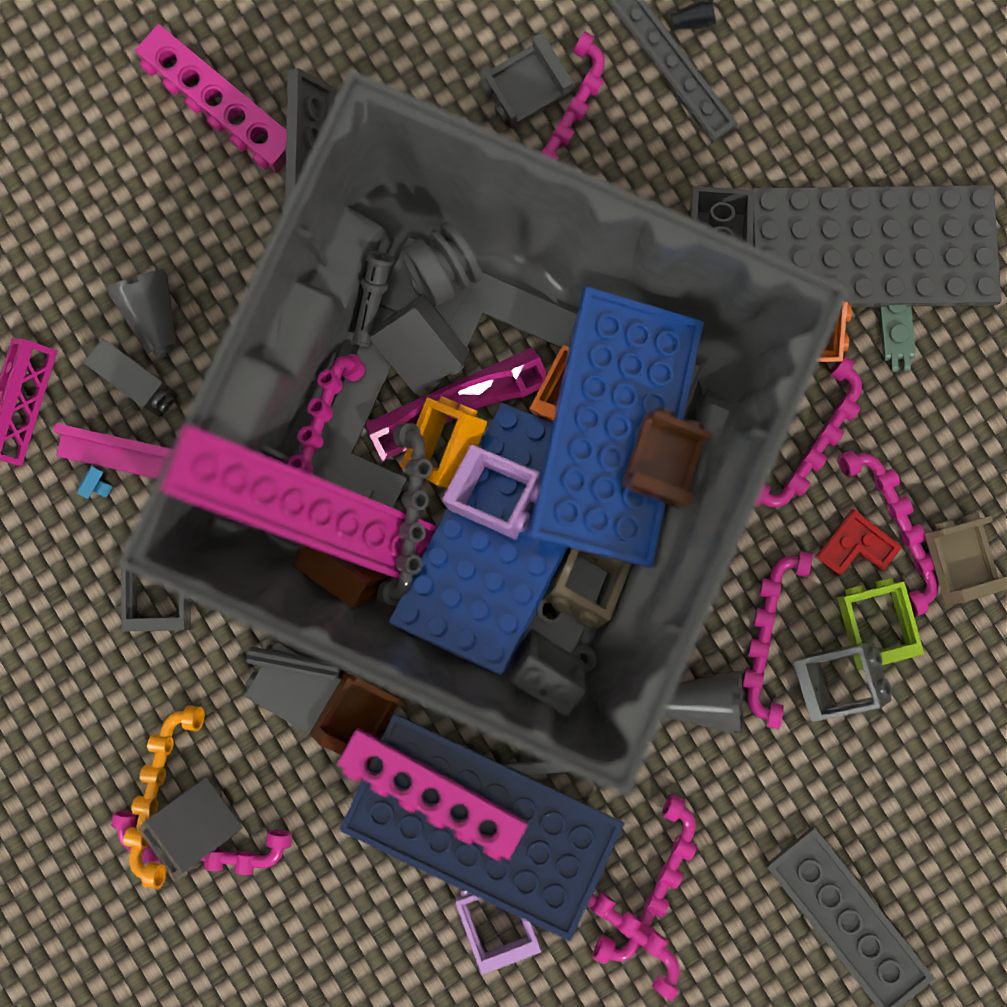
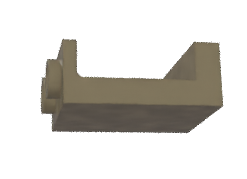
[925,513,1007,605]

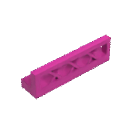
[0,338,57,466]
[54,423,171,479]

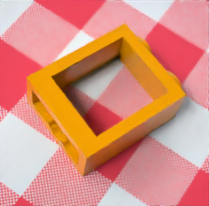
[400,396,487,488]

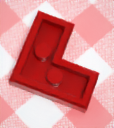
[815,509,902,576]

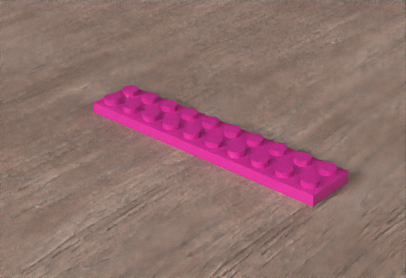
[160,425,438,580]

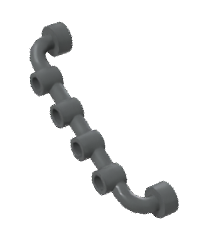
[377,423,432,606]

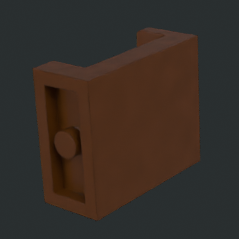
[621,408,712,508]
[310,670,407,767]

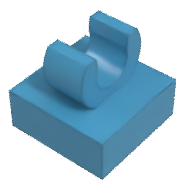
[76,464,113,499]

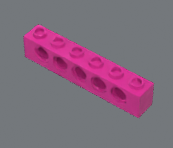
[134,24,287,174]
[337,728,528,860]

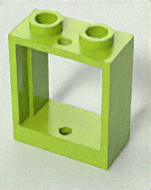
[837,577,924,670]

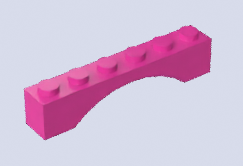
[365,347,547,461]

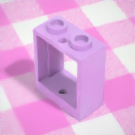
[442,445,541,539]
[455,890,541,975]

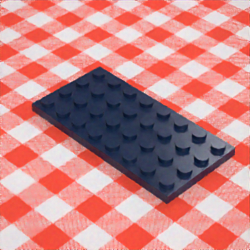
[339,713,624,942]

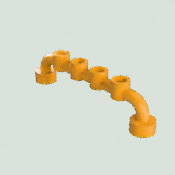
[124,705,205,890]

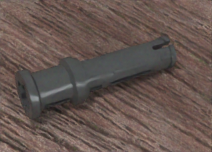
[352,251,394,347]

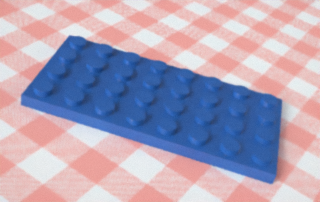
[528,287,704,567]
[389,403,567,677]

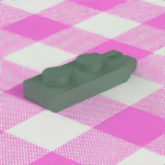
[879,305,916,372]

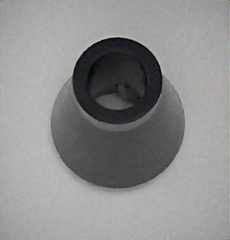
[671,0,716,31]

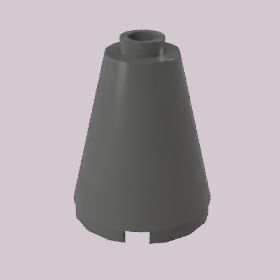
[107,269,176,357]
[665,671,743,734]

